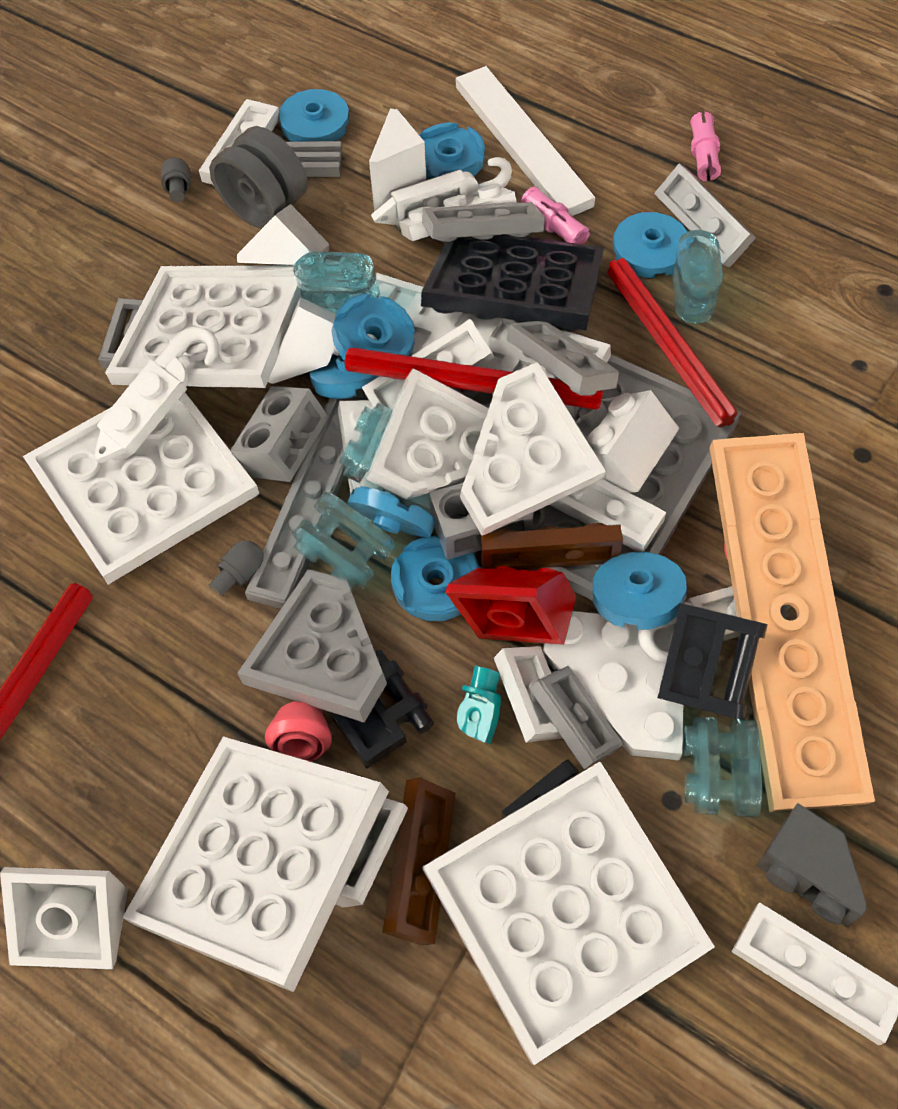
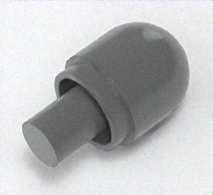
[161,157,191,202]
[209,541,264,597]

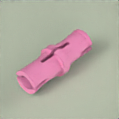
[690,112,721,181]
[521,186,590,244]

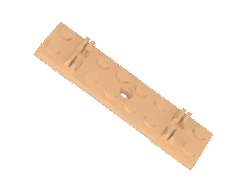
[709,433,875,812]

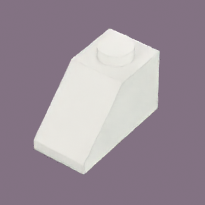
[268,297,340,384]

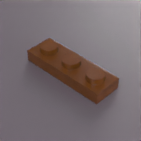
[481,523,623,570]
[382,777,456,945]

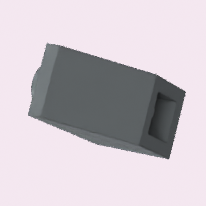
[756,803,867,927]

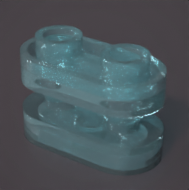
[672,230,723,323]
[293,252,381,314]
[339,402,395,495]
[292,491,396,590]
[683,717,762,817]

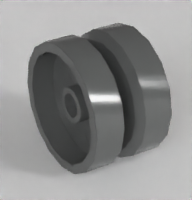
[209,126,307,229]

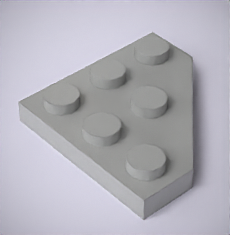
[237,569,387,722]

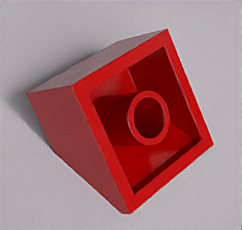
[445,566,576,645]

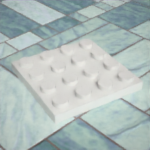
[105,265,310,388]
[23,392,259,585]
[123,737,389,992]
[422,762,714,1065]

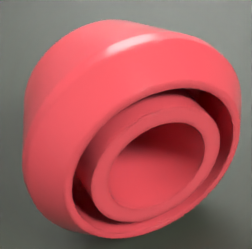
[265,701,332,762]

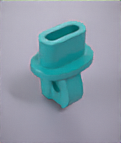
[457,666,501,744]

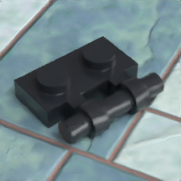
[327,650,434,769]

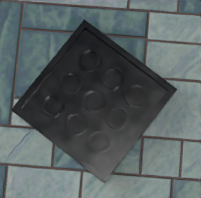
[421,234,604,332]

